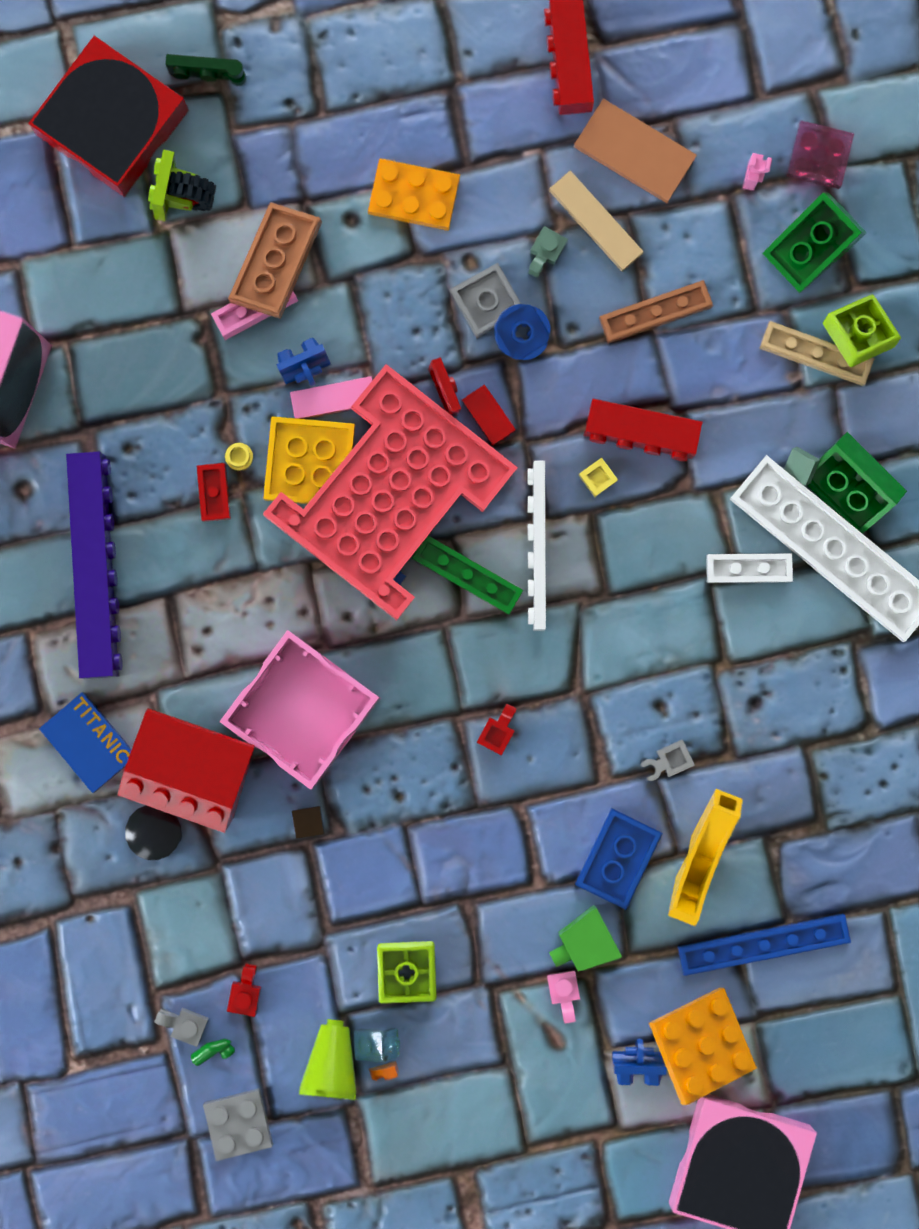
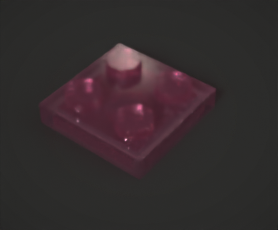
[786,120,854,189]

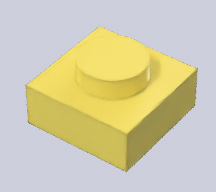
[579,458,618,497]

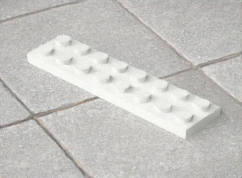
[730,455,919,642]

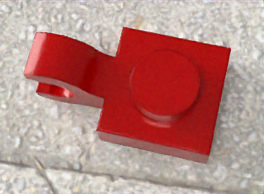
[477,704,517,756]
[227,963,261,1017]

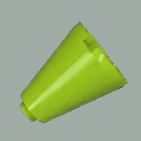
[299,1019,357,1100]

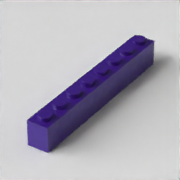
[66,451,123,679]

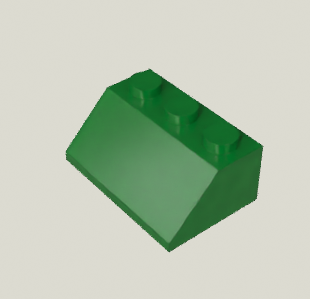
[807,432,907,534]

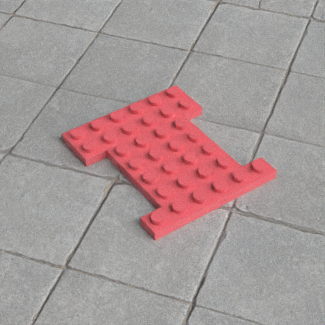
[263,364,518,620]

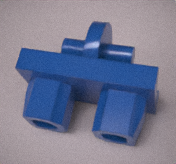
[276,338,331,386]
[612,1039,667,1086]

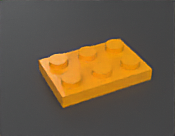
[368,158,460,231]

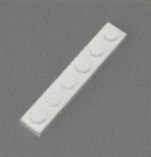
[527,461,546,631]

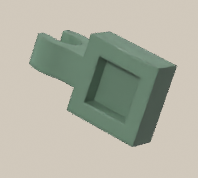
[528,226,568,278]

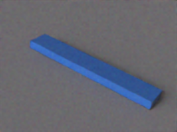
[677,914,851,976]

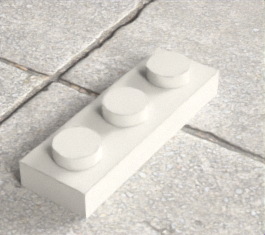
[706,553,793,583]

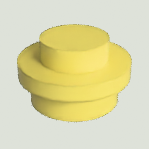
[225,443,253,471]

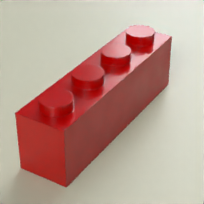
[544,0,594,115]
[584,399,703,461]

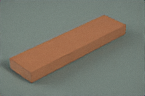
[599,280,713,344]

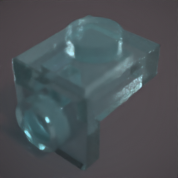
[354,1028,400,1062]

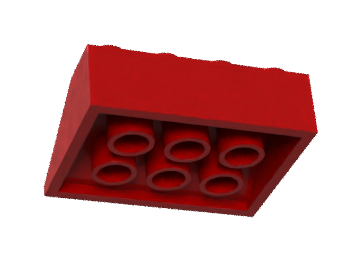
[117,708,255,833]

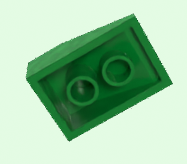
[762,192,867,293]

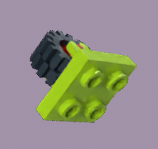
[148,149,216,222]

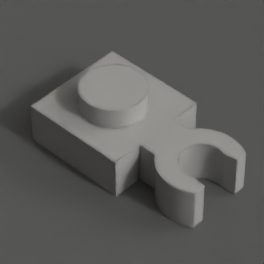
[640,739,694,781]

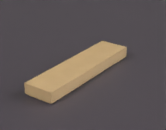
[549,170,644,272]
[759,321,875,386]

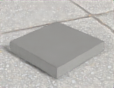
[450,263,521,339]

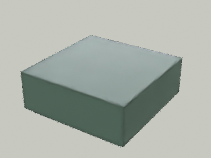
[784,447,820,486]

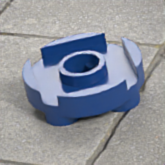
[494,304,551,360]

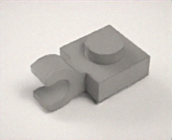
[154,1008,209,1047]

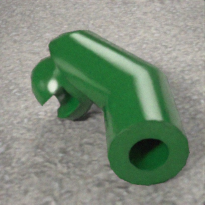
[191,1038,235,1066]

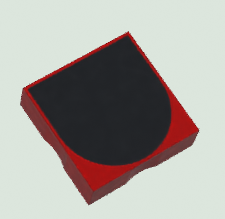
[28,35,189,197]

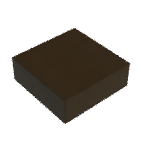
[292,806,325,839]

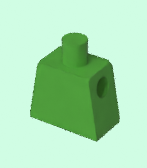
[549,905,622,971]

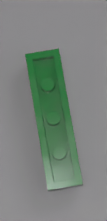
[412,536,523,615]

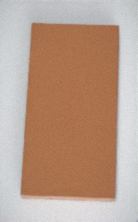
[574,98,697,203]
[228,202,322,319]

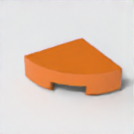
[369,1061,399,1081]

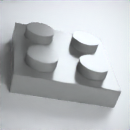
[203,1088,273,1161]

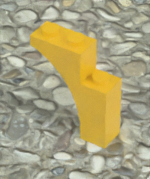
[668,789,743,926]

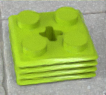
[823,294,901,367]
[377,941,437,1003]

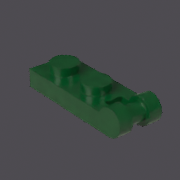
[165,54,246,86]

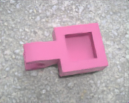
[743,153,772,191]
[547,970,580,1024]

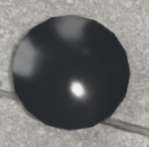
[125,805,182,860]

